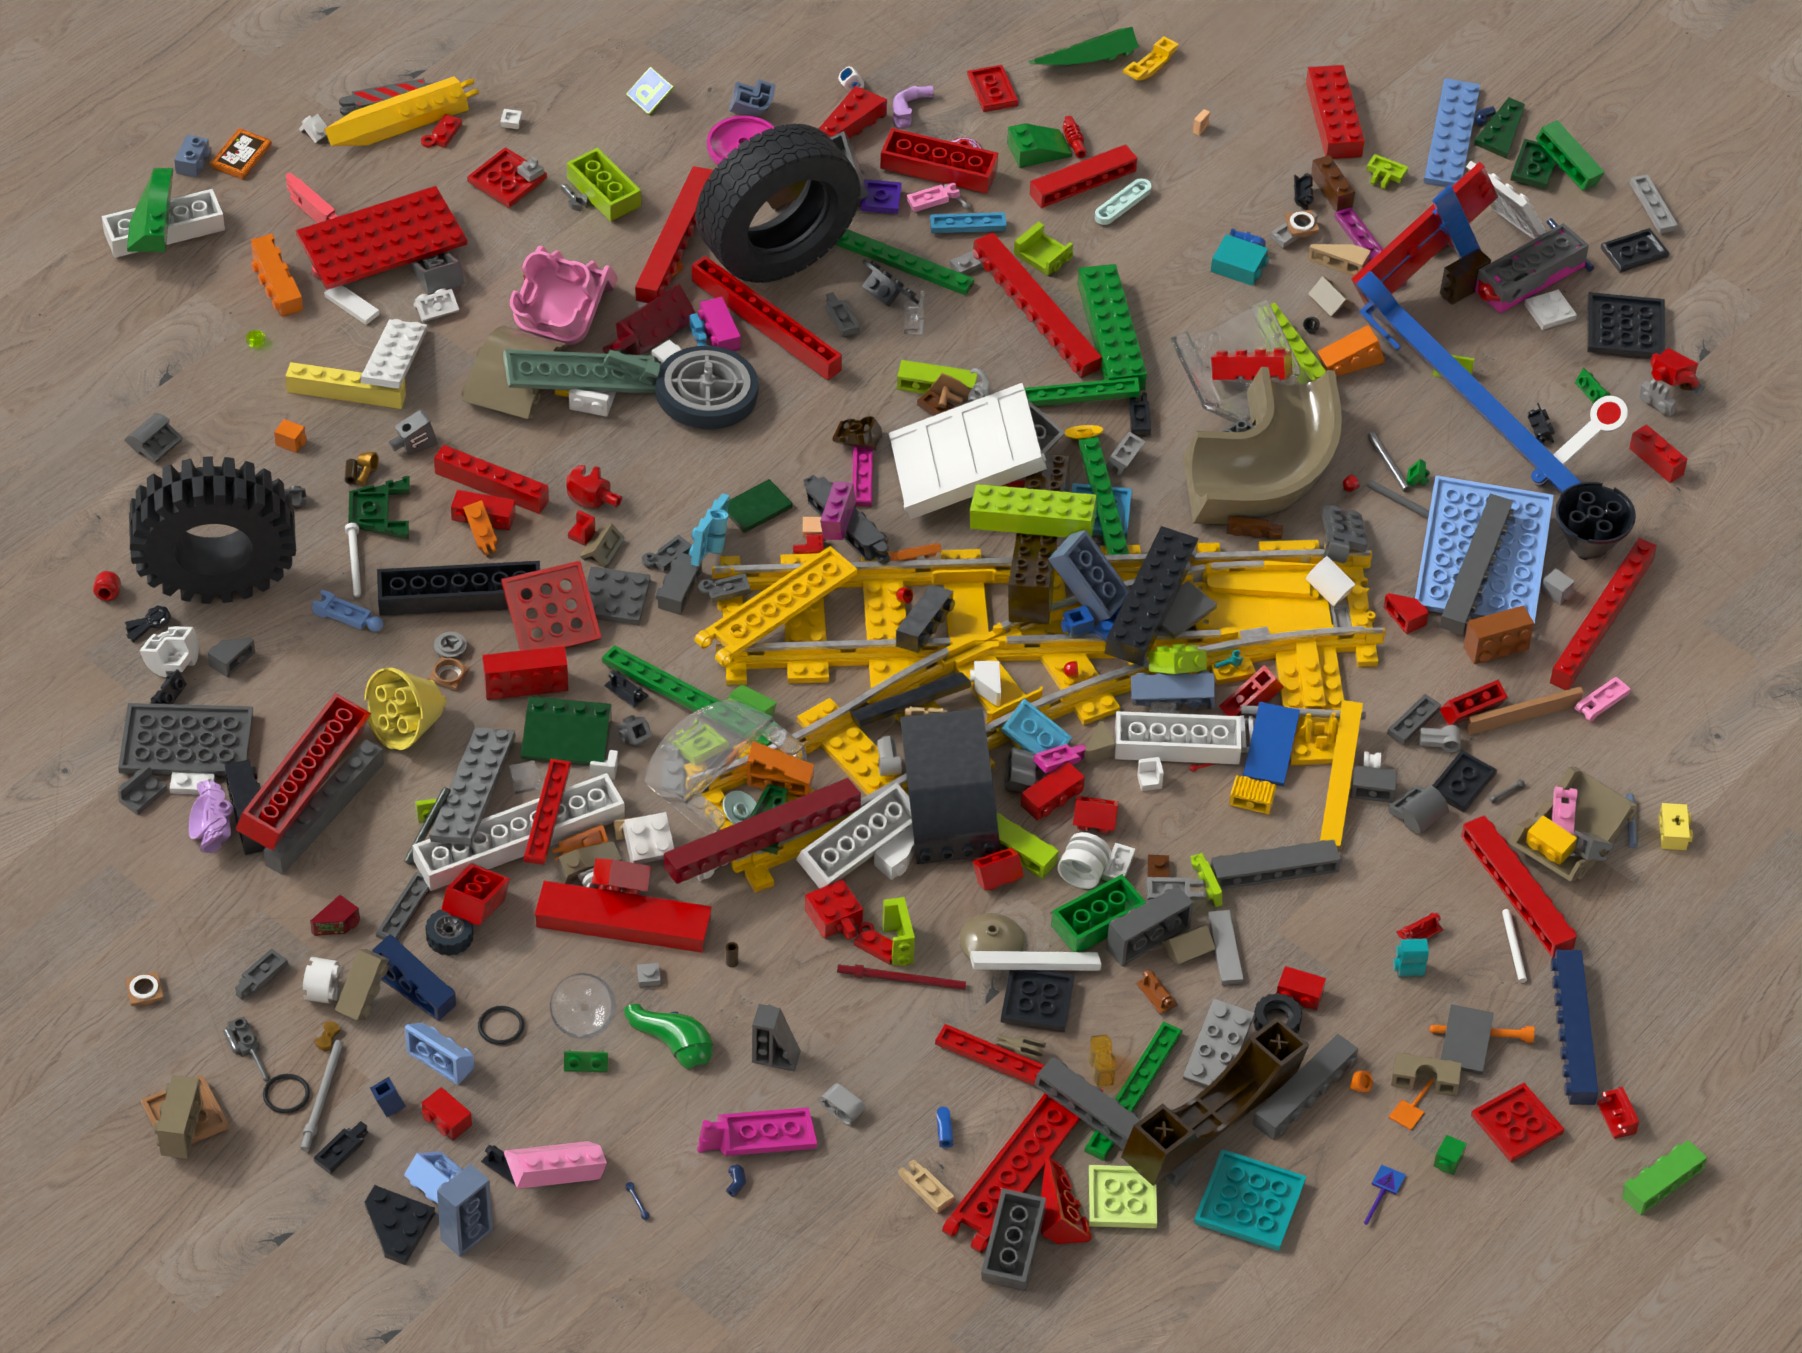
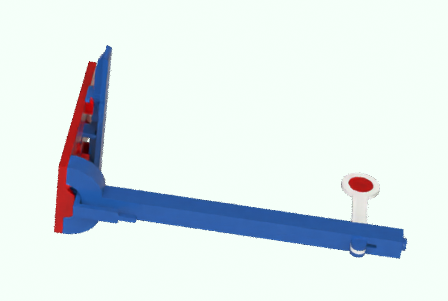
[1351,162,1628,493]

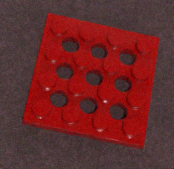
[501,560,602,651]

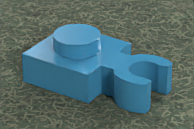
[690,313,707,346]

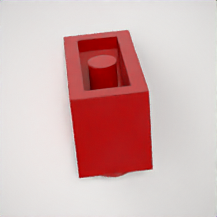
[1383,593,1429,634]

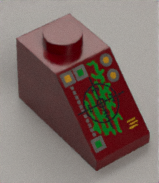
[310,895,360,936]

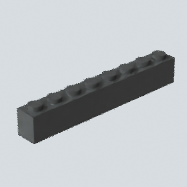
[1440,493,1515,635]
[264,739,384,875]
[1034,1057,1195,1187]

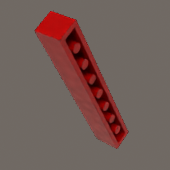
[1461,815,1577,958]

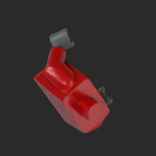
[1651,348,1705,396]

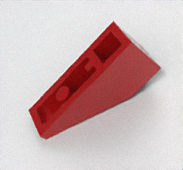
[1219,665,1284,716]

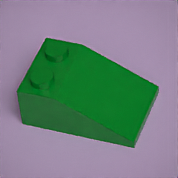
[1007,123,1072,168]

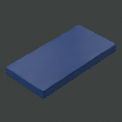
[1243,702,1300,786]

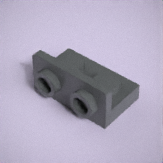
[118,765,167,815]

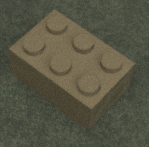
[154,1075,203,1159]

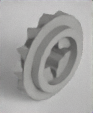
[434,632,467,659]

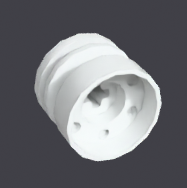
[1057,832,1111,889]

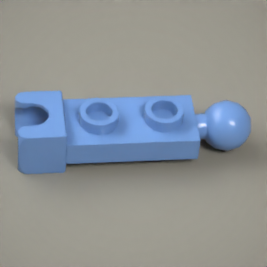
[312,590,383,632]

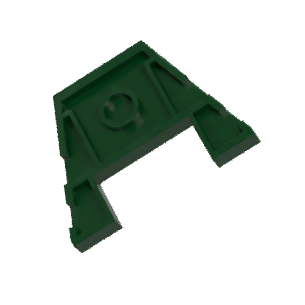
[348,476,410,539]

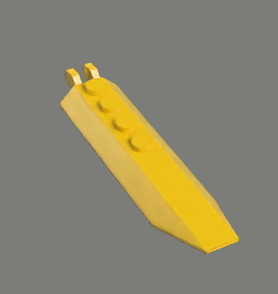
[324,76,479,146]

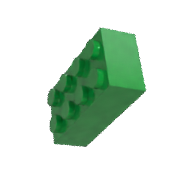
[1051,874,1146,952]

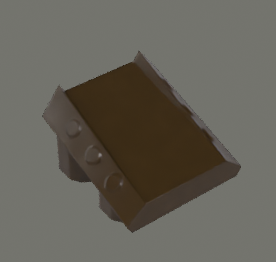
[832,416,882,451]

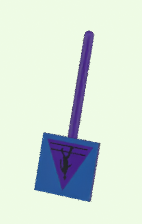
[1364,1164,1406,1225]

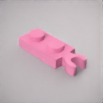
[907,183,960,212]

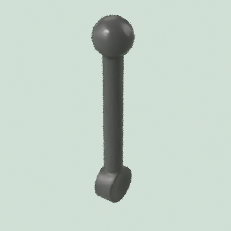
[1489,780,1525,803]

